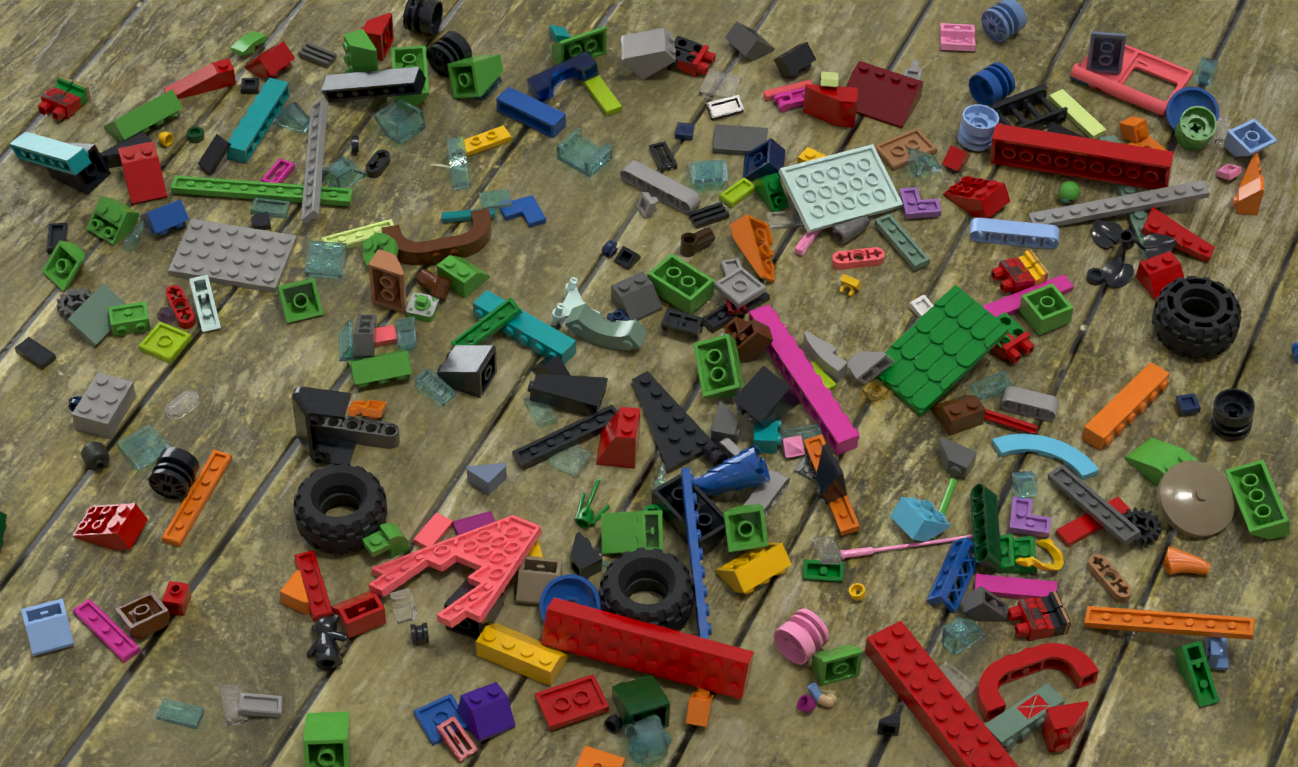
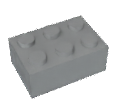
[72,373,136,439]

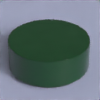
[186,126,205,143]

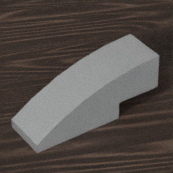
[803,331,848,383]

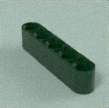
[970,484,1002,572]

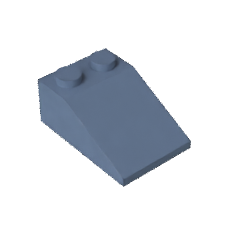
[1087,31,1127,74]

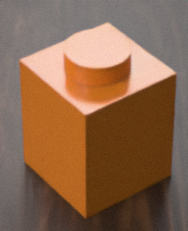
[1119,116,1149,142]

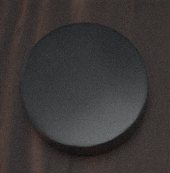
[351,135,359,153]
[1086,268,1105,286]

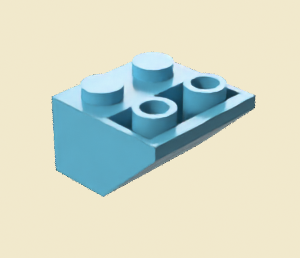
[890,497,951,542]

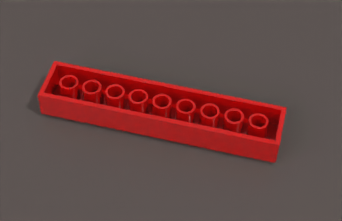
[991,124,1174,190]
[541,597,754,700]
[865,621,1018,767]

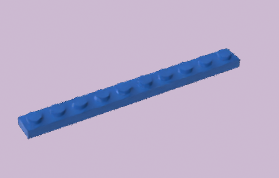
[681,467,712,639]

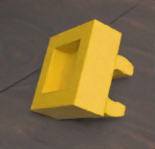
[840,274,863,297]

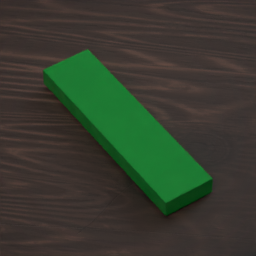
[450,297,523,347]

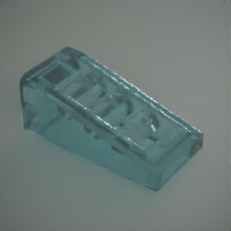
[415,368,457,406]
[970,370,1013,401]

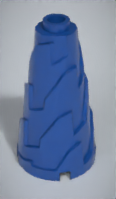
[695,445,770,496]

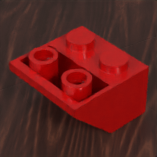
[331,591,386,639]

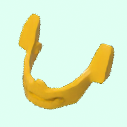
[1015,539,1064,572]

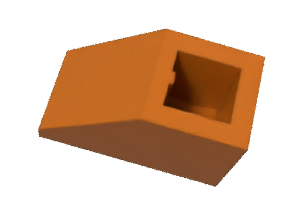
[686,689,714,727]

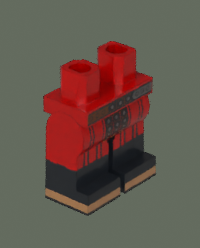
[664,36,716,77]
[1007,591,1071,641]

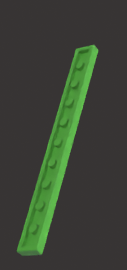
[171,175,353,206]

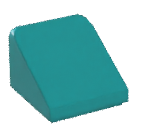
[549,25,571,43]

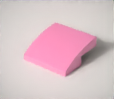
[940,23,976,51]

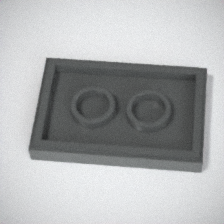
[713,124,768,155]

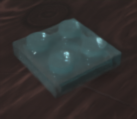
[304,240,347,278]

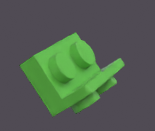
[108,301,151,336]

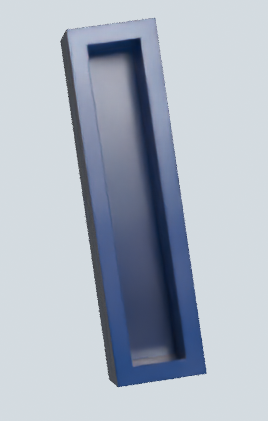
[496,87,566,138]

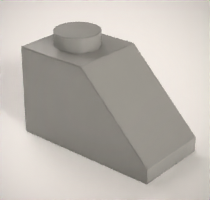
[847,351,895,386]

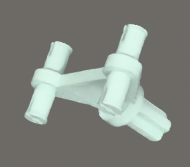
[550,277,600,326]

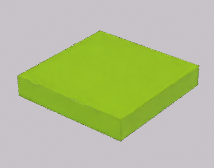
[138,321,192,364]

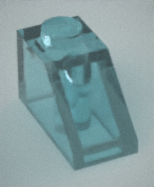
[941,617,986,655]

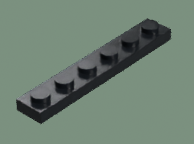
[512,405,617,469]

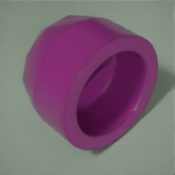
[797,695,816,713]

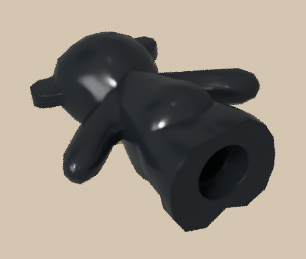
[306,615,348,671]

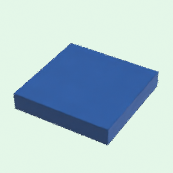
[413,694,469,746]

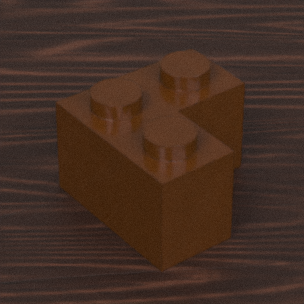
[723,316,773,363]

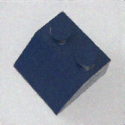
[743,138,785,181]

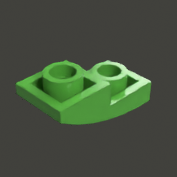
[231,31,267,56]

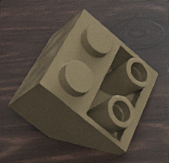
[516,556,563,605]

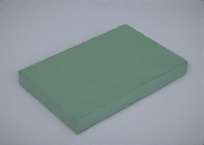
[66,283,126,347]

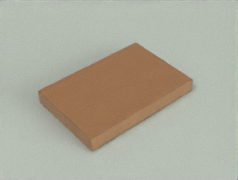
[874,128,937,172]

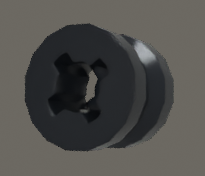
[410,622,429,645]

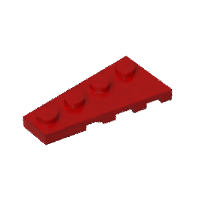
[1141,207,1215,263]

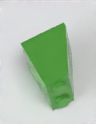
[448,54,503,98]
[303,711,351,767]

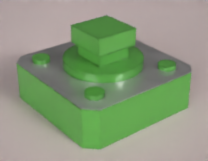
[406,292,440,322]

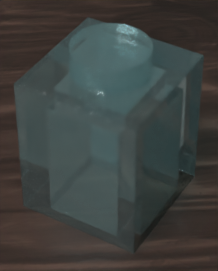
[1194,57,1219,87]
[1012,471,1038,498]

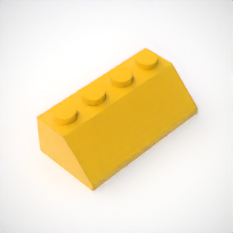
[476,623,570,686]

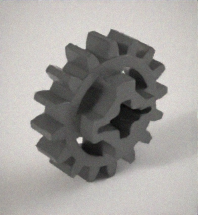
[56,287,94,320]

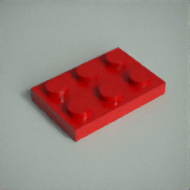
[535,674,609,731]

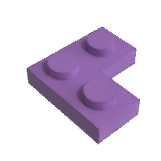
[899,187,942,219]
[1009,496,1051,538]

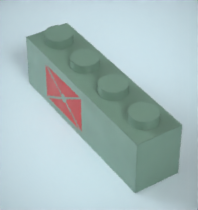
[985,683,1065,751]

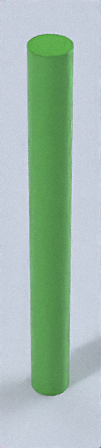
[929,478,957,541]

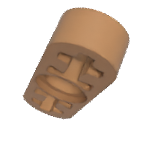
[1088,554,1132,603]

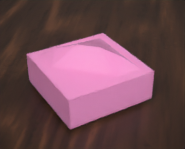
[1216,164,1242,180]
[781,435,805,458]

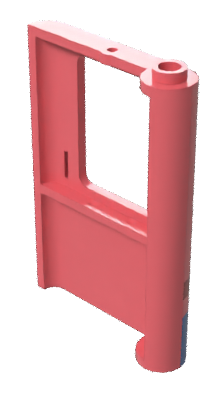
[1070,44,1193,117]

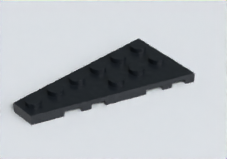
[632,371,712,474]

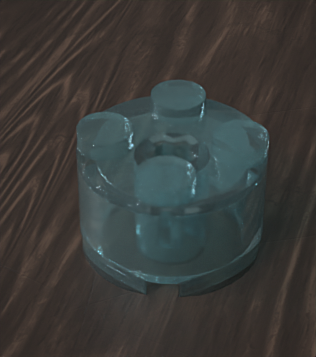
[625,715,671,765]

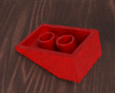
[803,84,858,128]
[118,141,167,205]

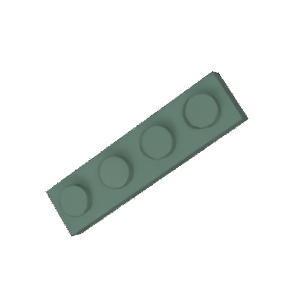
[874,214,930,271]

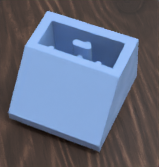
[21,599,74,656]

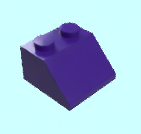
[457,682,515,742]

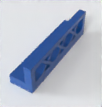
[926,536,978,613]

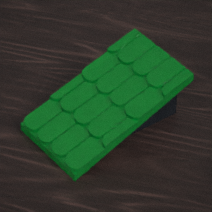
[875,285,1009,417]

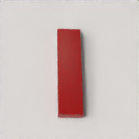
[1055,496,1131,547]
[294,550,333,622]

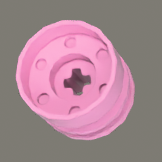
[774,608,830,665]

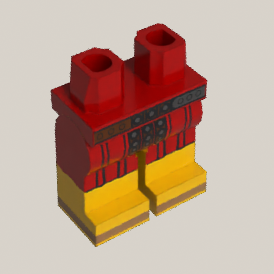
[991,250,1049,294]

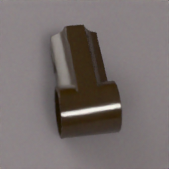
[680,227,715,257]

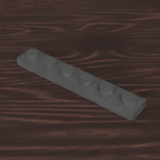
[1048,464,1141,546]

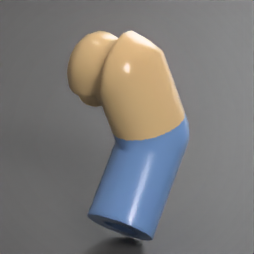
[807,683,837,708]

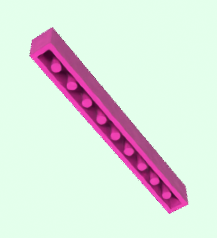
[748,305,860,455]

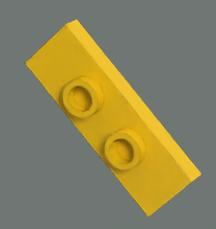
[456,125,512,158]

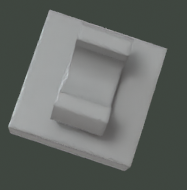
[636,192,660,218]

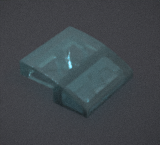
[117,424,170,471]

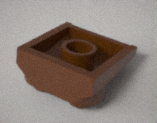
[115,591,170,639]

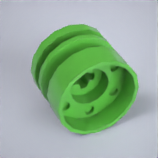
[1175,106,1217,151]

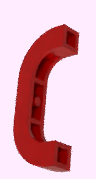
[976,643,1099,723]

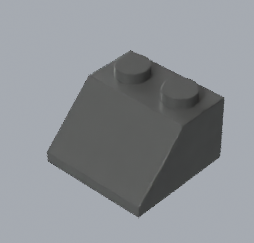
[725,21,775,61]
[611,271,662,321]

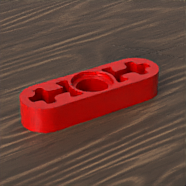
[165,285,196,329]

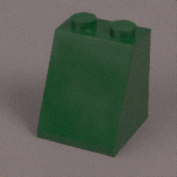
[612,675,670,738]

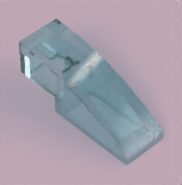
[446,136,471,191]

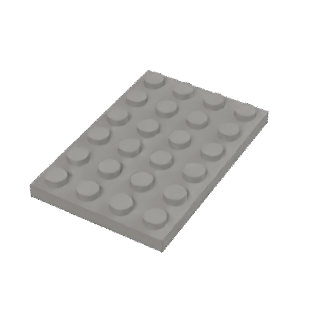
[168,219,297,293]

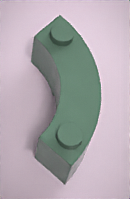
[565,303,647,350]

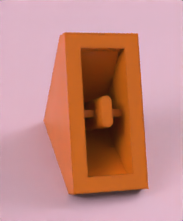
[280,570,310,615]

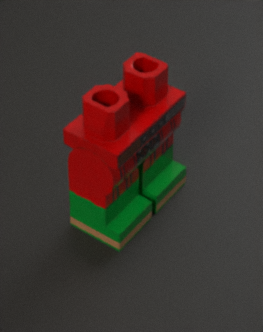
[38,75,90,121]
[992,312,1035,364]

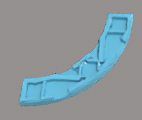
[991,434,1099,480]

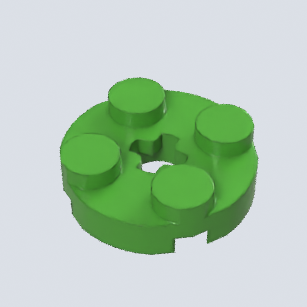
[363,233,398,266]

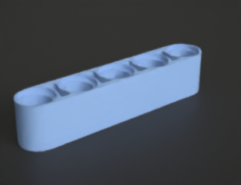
[970,218,1059,249]

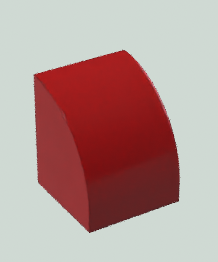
[942,145,970,171]

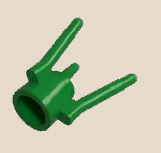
[574,478,610,529]

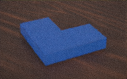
[499,195,546,228]

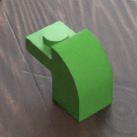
[362,523,409,559]

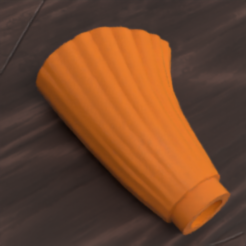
[1163,547,1211,575]

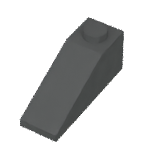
[354,314,377,358]

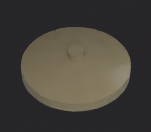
[1157,461,1235,538]

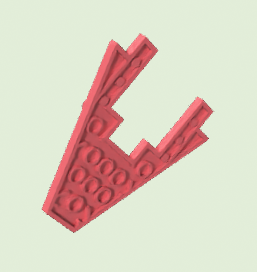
[368,515,542,628]

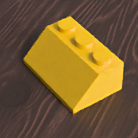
[715,542,792,594]

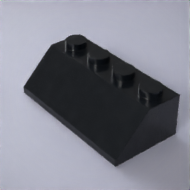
[651,474,726,554]

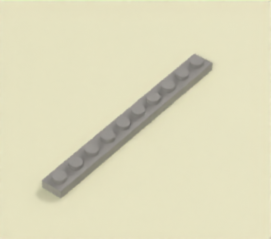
[301,98,328,224]
[1029,180,1210,226]

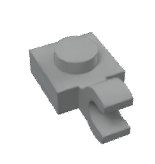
[904,60,922,80]

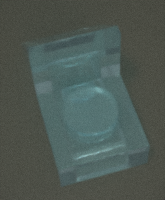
[908,147,942,178]

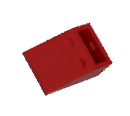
[943,176,1010,218]
[73,503,148,550]

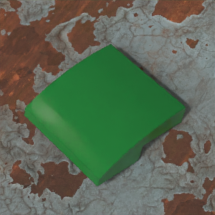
[996,534,1037,574]

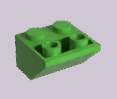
[86,196,140,245]

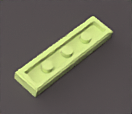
[821,71,839,87]
[1048,89,1107,139]
[322,219,394,254]

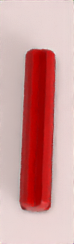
[984,409,1038,435]

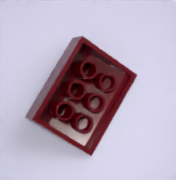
[846,61,923,129]

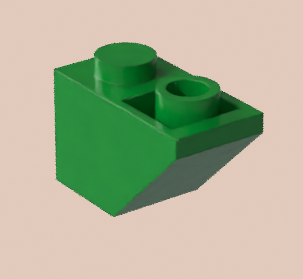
[754,173,789,213]

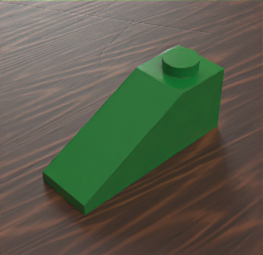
[1173,641,1220,707]

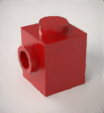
[162,581,191,616]

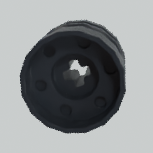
[403,0,443,35]
[426,31,472,77]
[1211,388,1255,440]
[148,447,200,500]

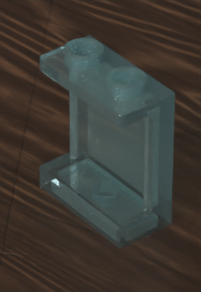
[557,128,612,178]

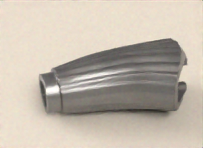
[832,216,870,245]

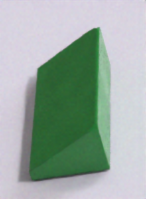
[803,559,844,582]

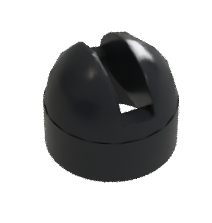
[604,715,623,734]

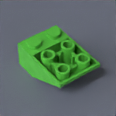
[601,510,663,554]

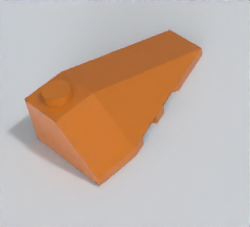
[1232,153,1264,216]
[730,214,775,283]

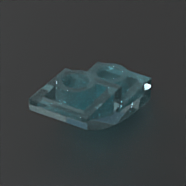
[396,317,417,350]

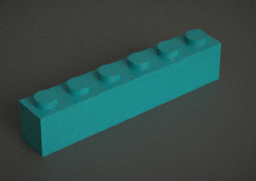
[226,78,290,164]
[10,132,91,175]
[473,290,576,365]

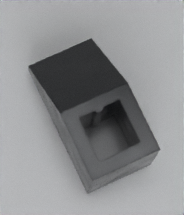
[570,532,603,579]

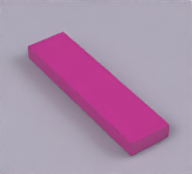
[974,574,1057,599]
[73,598,141,663]

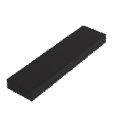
[702,292,770,333]

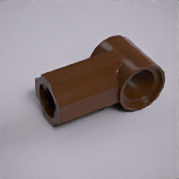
[416,269,452,299]

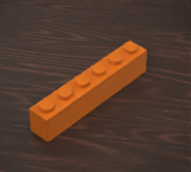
[1082,362,1170,451]

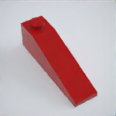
[164,59,236,99]

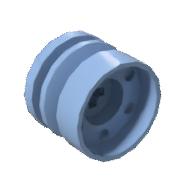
[957,104,999,151]

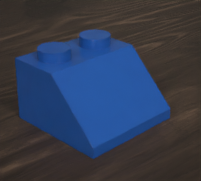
[140,199,189,236]

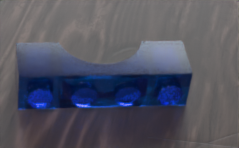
[526,51,599,102]

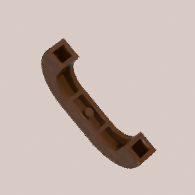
[381,208,491,265]

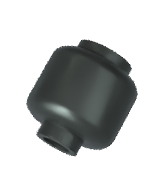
[81,441,110,471]

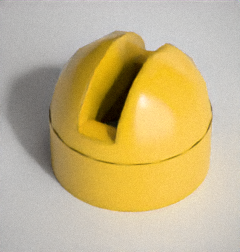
[158,131,174,147]
[849,583,866,601]

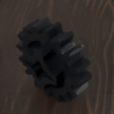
[1122,507,1162,547]

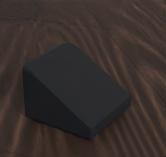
[614,246,641,270]
[877,712,900,736]

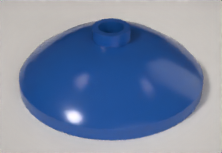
[1166,87,1219,133]
[539,574,601,623]

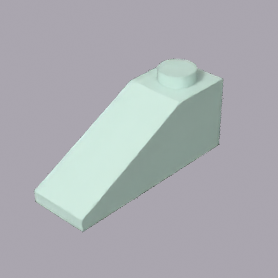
[189,275,221,333]

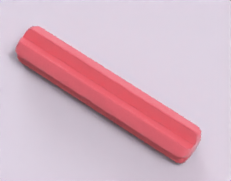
[763,80,812,101]

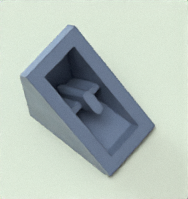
[467,463,507,495]

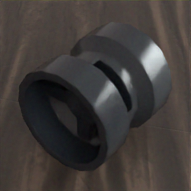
[701,441,728,468]

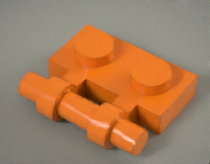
[348,400,387,420]

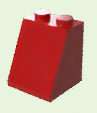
[596,407,640,469]

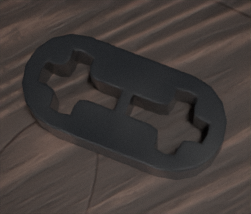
[365,150,390,178]

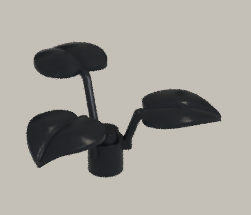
[1093,219,1177,288]

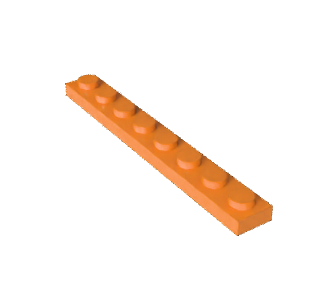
[1084,606,1255,640]

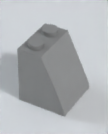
[621,28,676,80]

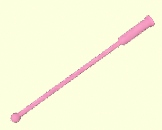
[839,535,973,560]

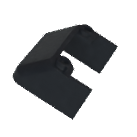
[292,386,356,465]

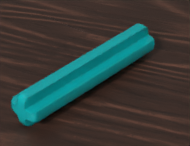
[441,208,495,223]

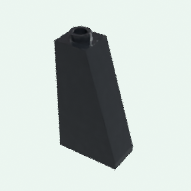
[527,374,608,416]

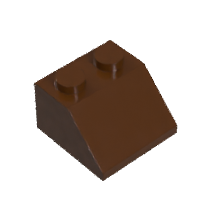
[931,395,986,436]

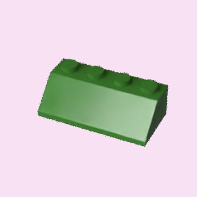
[391,46,430,110]
[103,89,183,142]
[1225,459,1290,540]

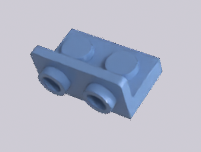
[1205,636,1229,670]

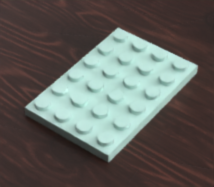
[779,144,903,233]

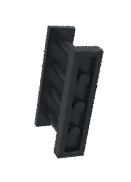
[987,84,1068,131]

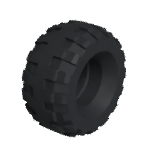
[1152,276,1242,359]
[294,463,387,554]
[599,547,694,631]

